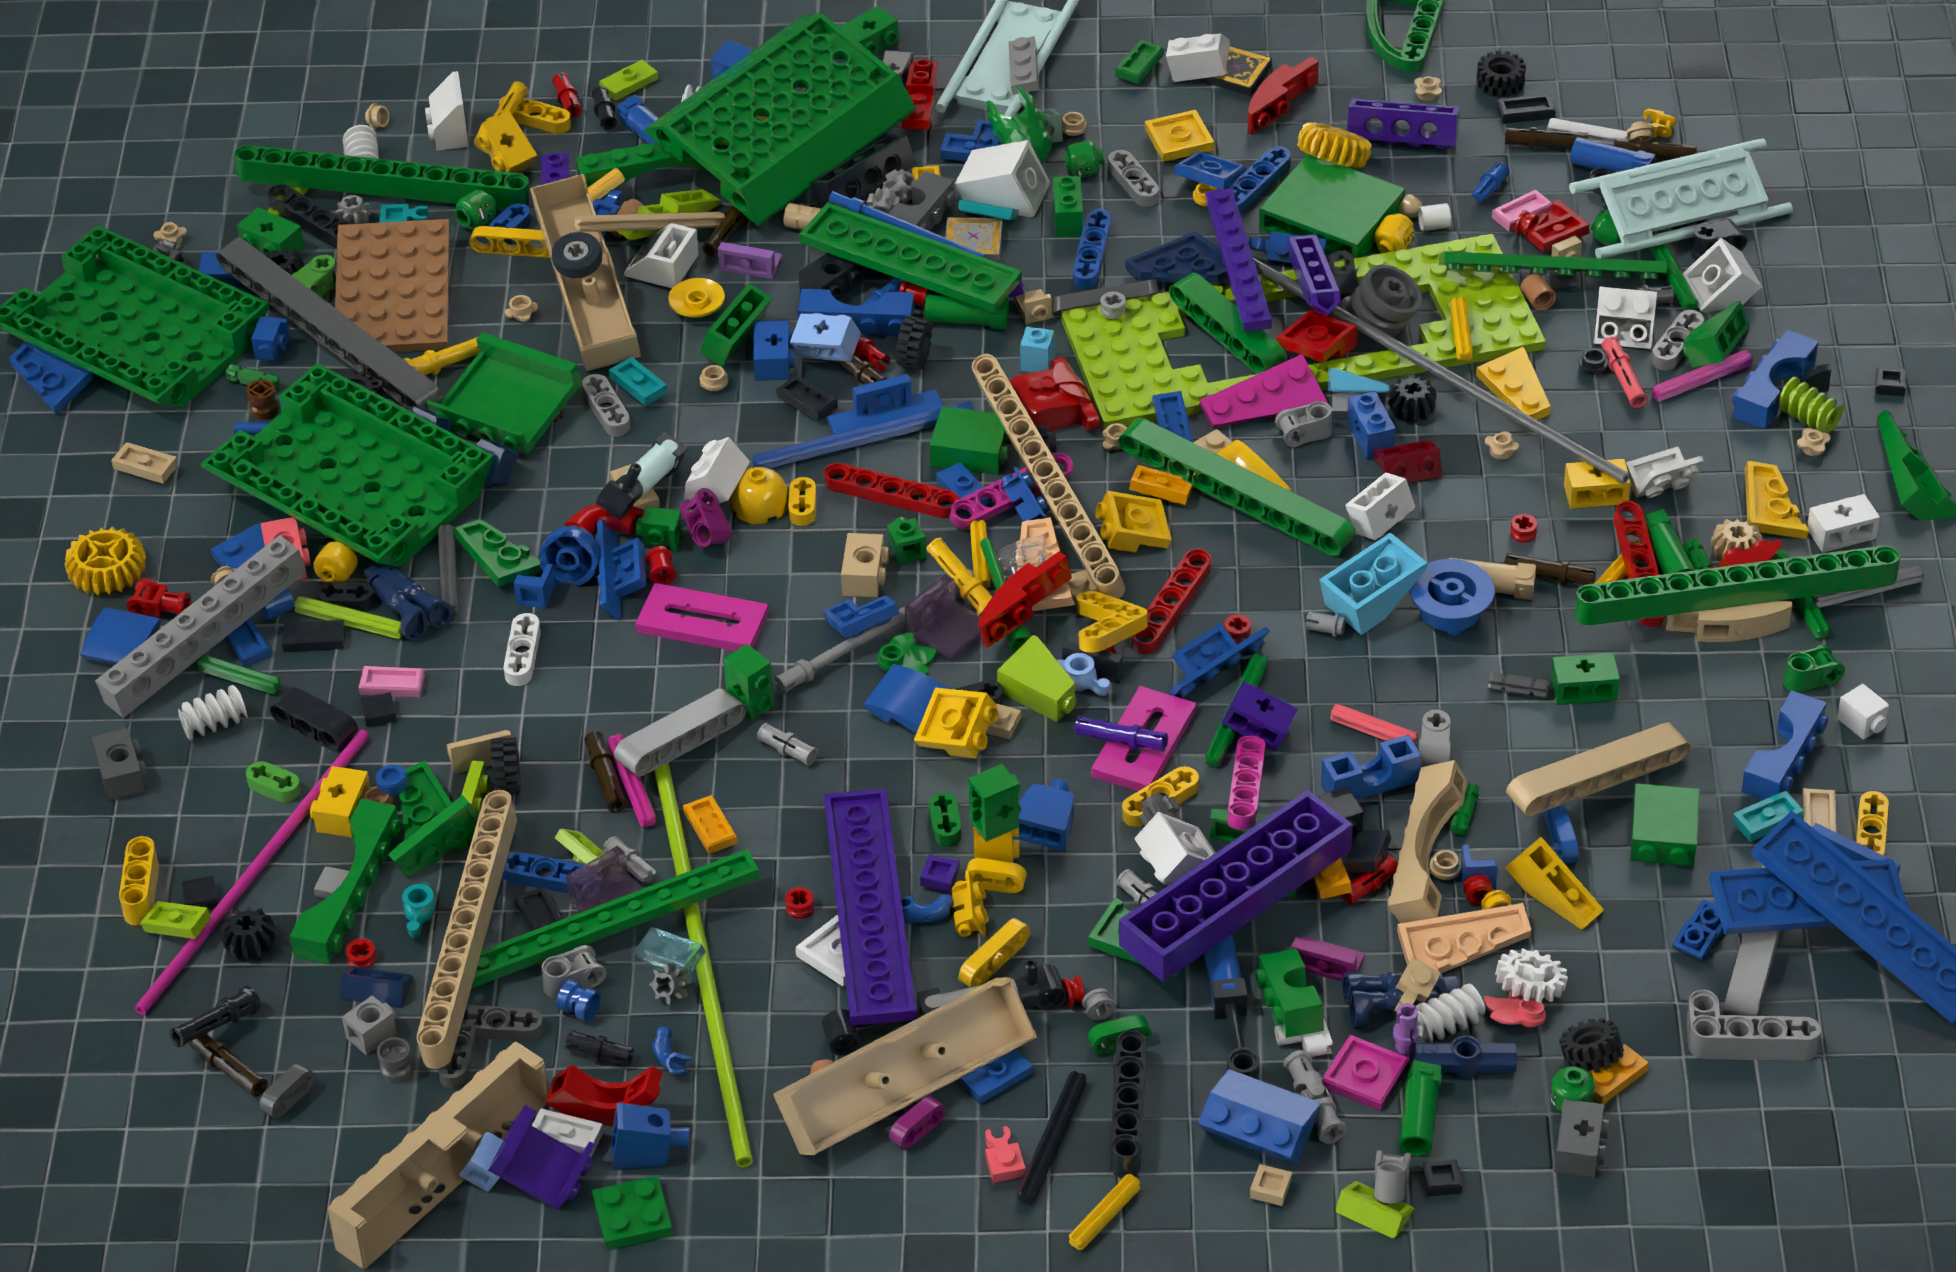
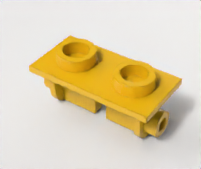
[952,870,988,938]

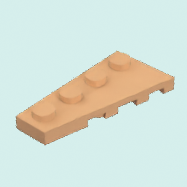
[1017,517,1075,611]
[1397,903,1531,973]

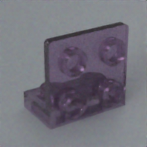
[905,574,981,659]
[566,846,643,937]

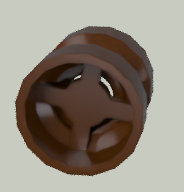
[246,379,279,420]

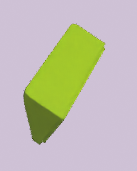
[1336,1181,1415,1238]

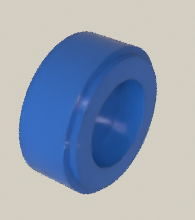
[376,765,408,795]

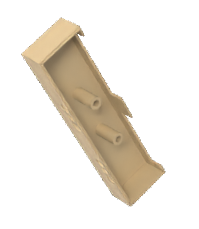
[530,174,641,372]
[773,978,1037,1155]
[327,1041,549,1269]

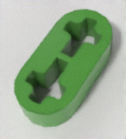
[246,761,301,803]

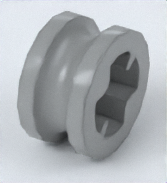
[1100,291,1126,319]
[1082,988,1115,1020]

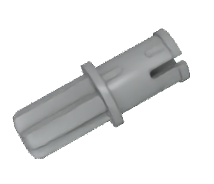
[603,836,656,884]

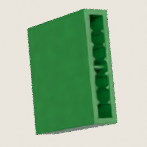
[1259,154,1405,258]

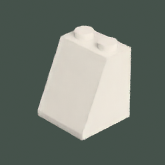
[955,140,1051,218]

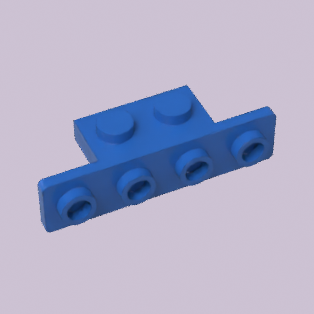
[827,374,944,435]
[595,519,646,620]
[1169,623,1270,698]

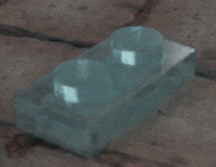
[634,927,706,977]

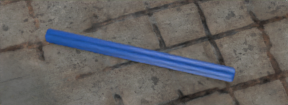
[752,401,974,469]

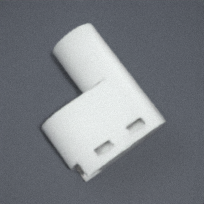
[1275,1018,1333,1057]

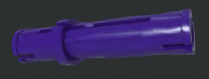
[1074,716,1168,752]

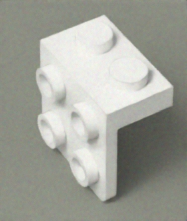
[1625,447,1704,498]

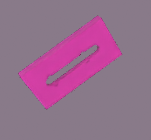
[635,583,769,651]
[1091,686,1197,791]

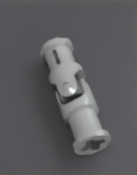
[1283,1050,1347,1144]

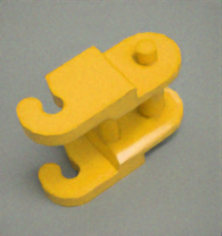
[1643,109,1677,138]

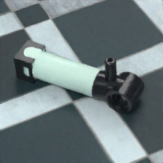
[596,432,688,521]

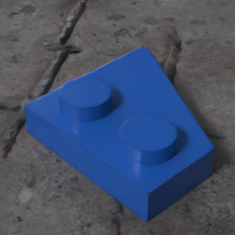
[211,523,265,569]

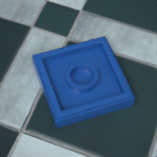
[1174,151,1247,189]

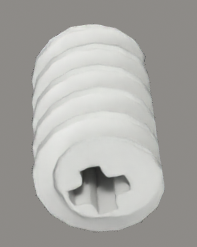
[342,125,379,159]
[178,685,248,741]
[1415,984,1485,1043]

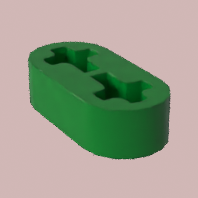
[929,792,962,847]
[1088,1015,1152,1055]

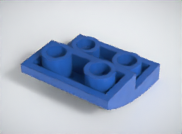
[80,607,161,665]
[862,664,950,734]

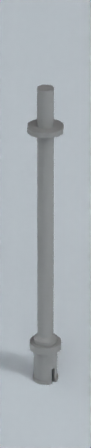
[774,569,975,694]

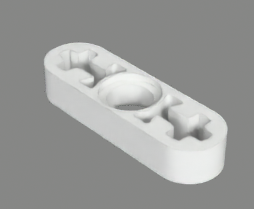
[503,613,541,686]

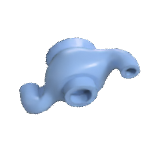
[1057,653,1110,696]

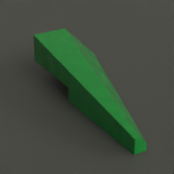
[1877,409,1956,521]

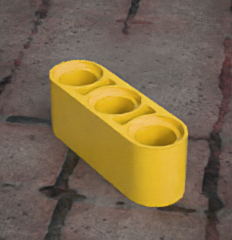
[119,836,159,926]

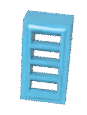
[1328,368,1389,393]

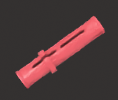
[1601,337,1648,408]

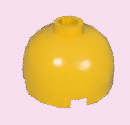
[730,467,789,524]

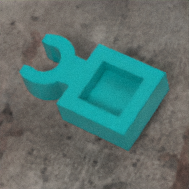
[379,204,429,223]

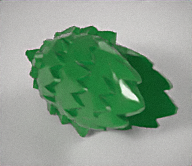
[986,85,1052,165]

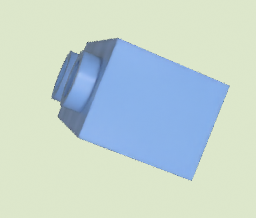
[790,313,861,361]

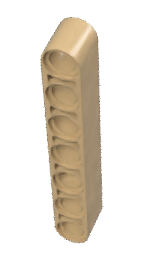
[1506,722,1691,816]

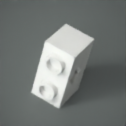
[1345,472,1416,540]
[1807,494,1880,553]

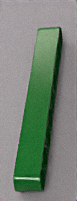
[1118,418,1356,556]

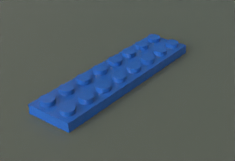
[1750,810,1956,1024]

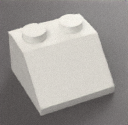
[1166,33,1230,82]
[425,71,469,151]
[1683,238,1762,313]
[684,437,750,512]
[1134,812,1216,885]

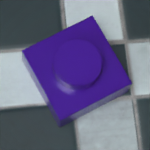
[920,854,960,892]

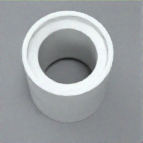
[1418,203,1451,231]

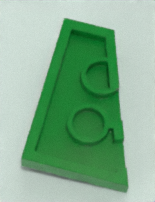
[454,519,543,587]

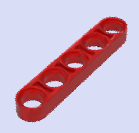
[824,463,959,519]
[1613,501,1665,627]
[1131,549,1211,655]

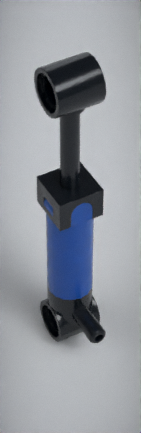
[1204,934,1260,1080]

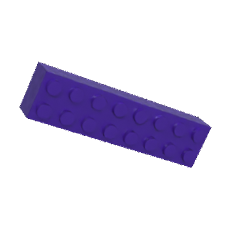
[1119,790,1353,982]

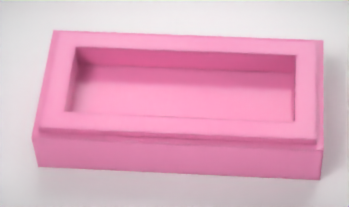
[1492,190,1552,232]
[359,666,425,698]

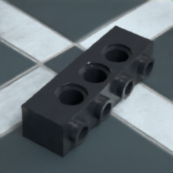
[810,133,917,209]
[799,253,878,300]

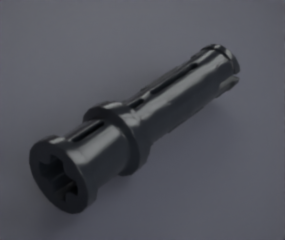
[169,986,261,1048]

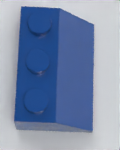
[1198,1069,1322,1166]

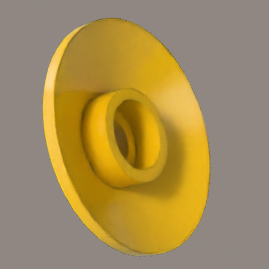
[668,278,725,317]

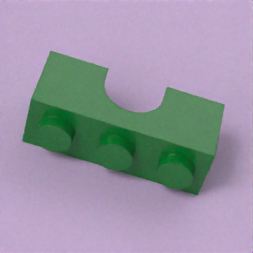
[1255,949,1324,1038]

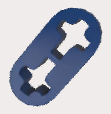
[489,203,531,244]

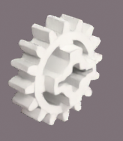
[1495,949,1568,1003]

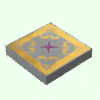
[945,217,1003,262]

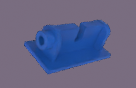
[1001,466,1050,522]

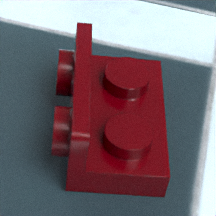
[1373,440,1442,483]

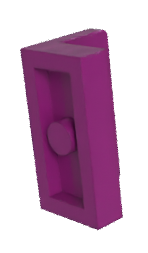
[1291,937,1364,982]

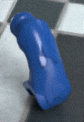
[901,894,954,924]
[651,1027,692,1076]

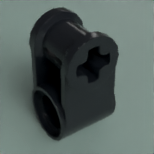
[1691,218,1747,260]
[1326,250,1359,306]

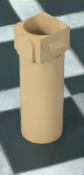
[1449,558,1536,600]

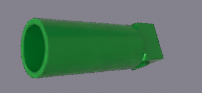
[925,294,1009,329]
[1644,509,1695,574]
[1399,1060,1442,1157]

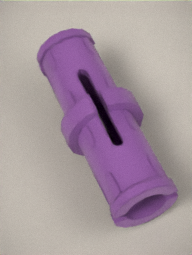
[1393,1003,1419,1061]

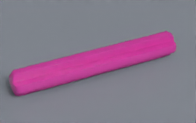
[1651,350,1753,402]
[607,734,657,828]

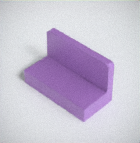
[718,242,782,279]

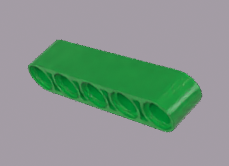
[1169,272,1286,374]

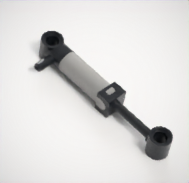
[822,959,1067,1056]

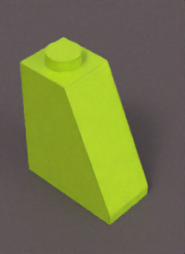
[997,635,1076,722]

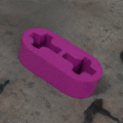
[889,1096,946,1149]

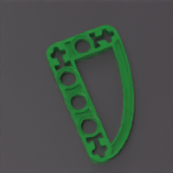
[1366,0,1445,72]

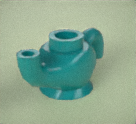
[402,882,436,939]

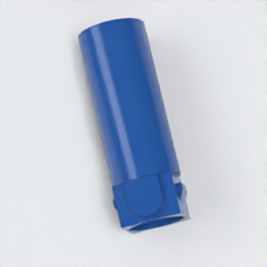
[616,95,659,144]
[1570,137,1655,172]

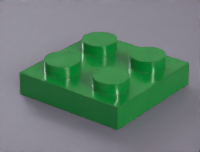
[592,1175,673,1250]

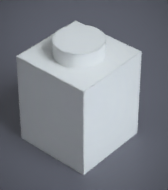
[1837,684,1889,740]

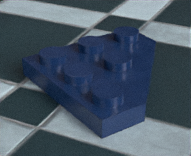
[1125,231,1229,284]

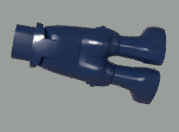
[364,563,453,641]
[1342,972,1460,1028]

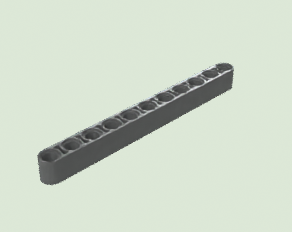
[216,237,442,412]

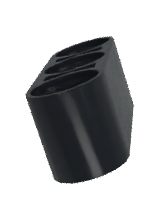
[270,687,358,751]

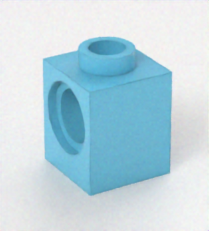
[1020,327,1055,372]

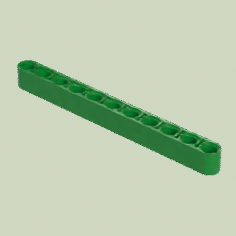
[234,145,530,209]
[1575,546,1900,625]

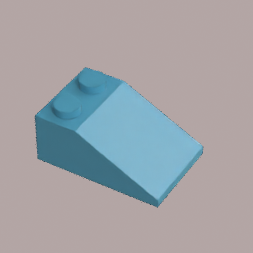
[1319,533,1428,635]

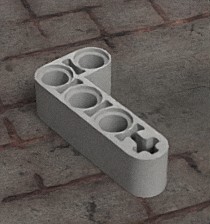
[1686,990,1821,1061]

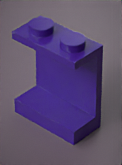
[488,1105,595,1210]

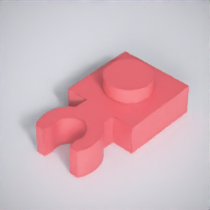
[985,1126,1026,1183]

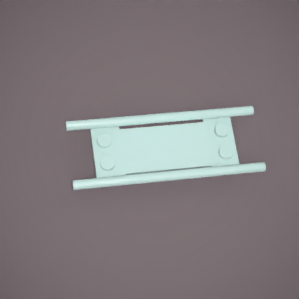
[935,0,1080,117]
[1569,138,1793,259]

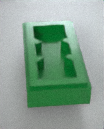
[1115,40,1164,84]

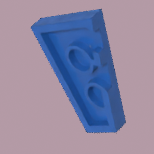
[9,341,93,415]

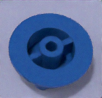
[1409,559,1495,636]

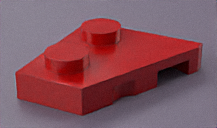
[1527,199,1590,253]

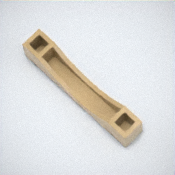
[1388,760,1468,923]

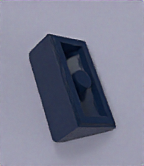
[340,966,413,1008]

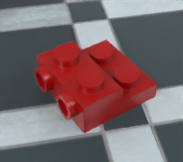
[1276,310,1357,362]

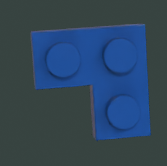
[940,119,1001,161]
[823,595,899,638]

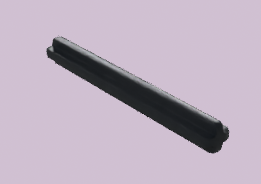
[1017,1071,1087,1204]

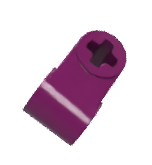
[680,488,731,548]

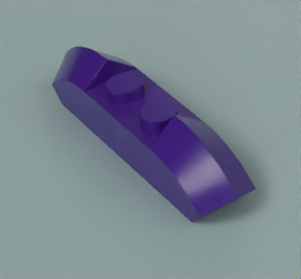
[1287,235,1341,316]

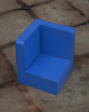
[514,563,556,609]
[1461,844,1498,893]

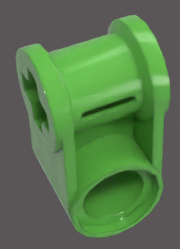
[291,255,336,298]

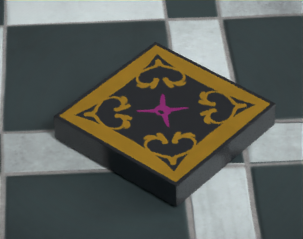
[1201,46,1272,95]

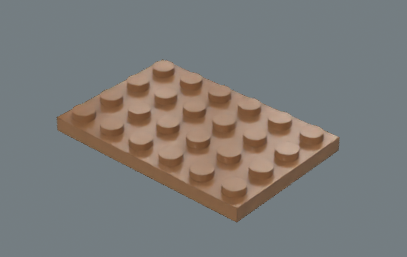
[335,219,450,356]

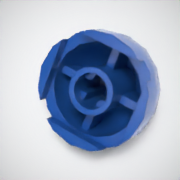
[539,526,599,586]

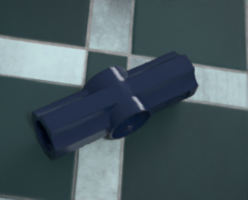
[1415,1035,1517,1080]

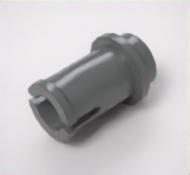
[1636,284,1674,304]

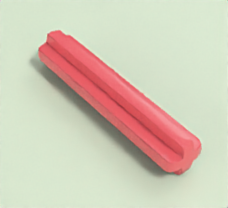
[1330,704,1418,745]

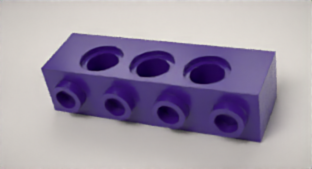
[1347,98,1460,149]

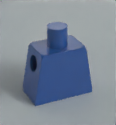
[1013,779,1075,852]
[611,1103,689,1170]

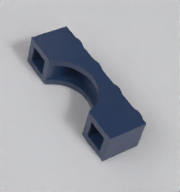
[412,407,519,487]

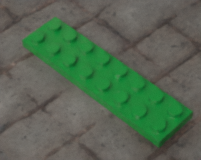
[799,202,1022,313]

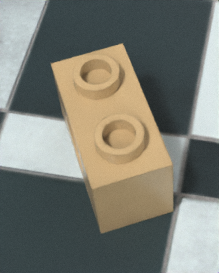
[841,533,889,597]

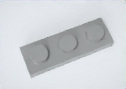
[1008,36,1039,95]

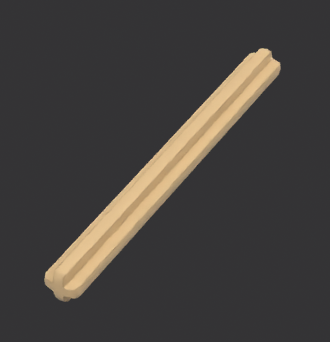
[574,212,725,232]

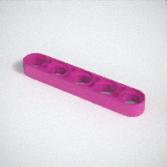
[950,453,1073,529]
[1227,736,1265,830]

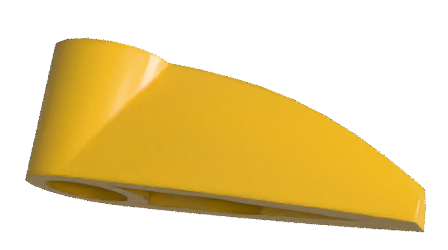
[1215,439,1291,491]

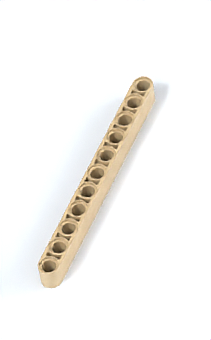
[972,354,1125,599]
[417,790,517,1069]

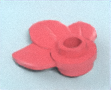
[1484,990,1546,1027]

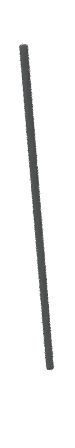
[1253,257,1630,484]

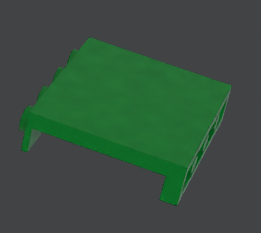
[426,332,582,455]

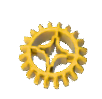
[1297,122,1372,168]
[65,526,146,596]

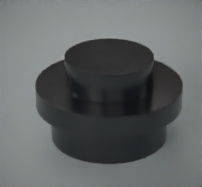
[1579,348,1608,375]

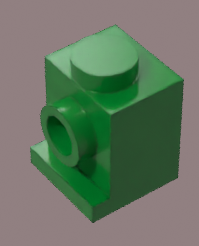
[636,507,683,552]
[887,517,927,565]

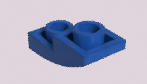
[1672,899,1724,960]

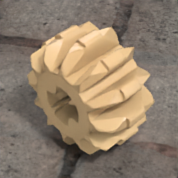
[1711,518,1763,559]

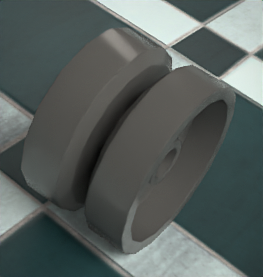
[1348,264,1422,337]

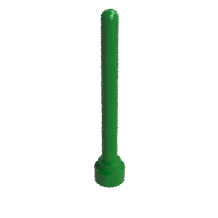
[980,538,1031,652]

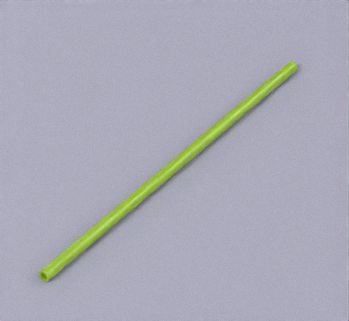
[654,762,753,1168]

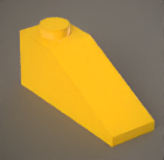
[1505,837,1604,930]

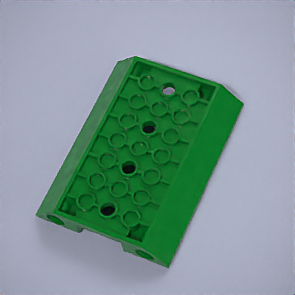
[645,13,916,227]
[0,225,269,408]
[201,363,494,566]

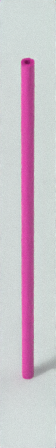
[134,729,370,1015]

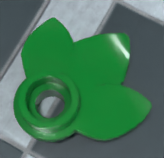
[877,633,937,675]

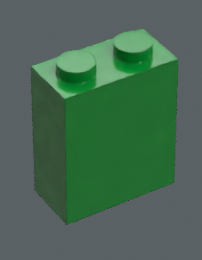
[929,406,1012,475]
[1630,783,1699,866]

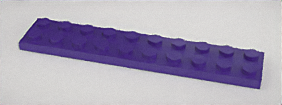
[824,789,916,1026]

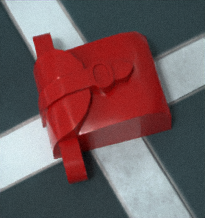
[1009,357,1100,434]

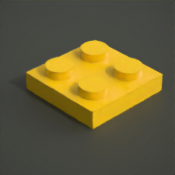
[1145,109,1214,162]

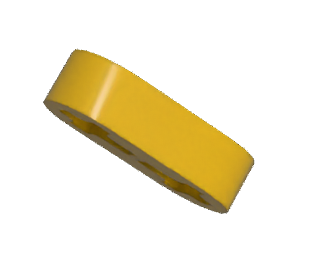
[788,477,817,526]
[964,858,1027,893]

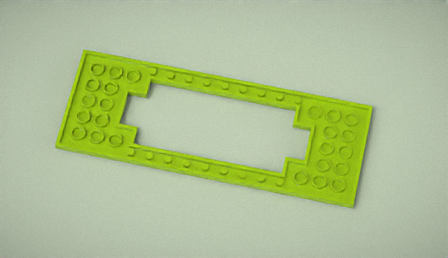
[1061,234,1546,430]

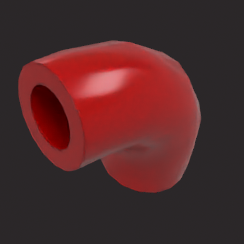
[564,504,644,536]

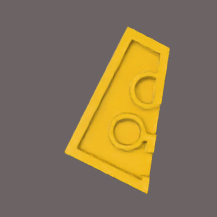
[1476,347,1551,420]
[1745,461,1809,539]

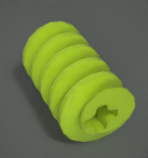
[1779,377,1844,433]

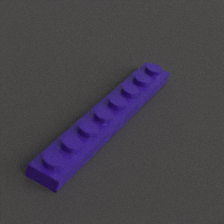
[1205,188,1272,332]

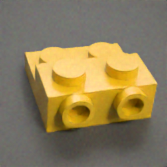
[1095,491,1172,553]
[914,687,998,759]

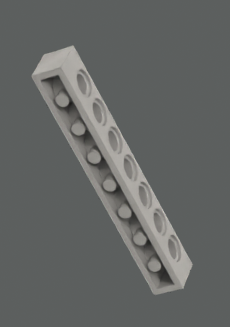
[95,535,307,718]

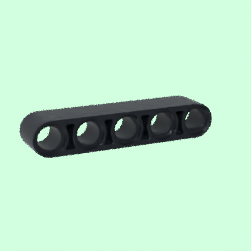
[1111,1030,1146,1178]

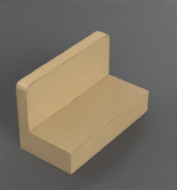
[446,730,512,774]

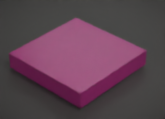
[1322,1035,1410,1111]

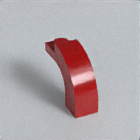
[545,1064,663,1127]

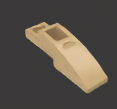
[1666,601,1792,642]

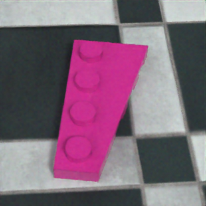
[1199,354,1328,428]

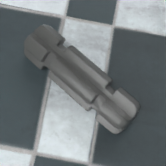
[1488,672,1549,698]

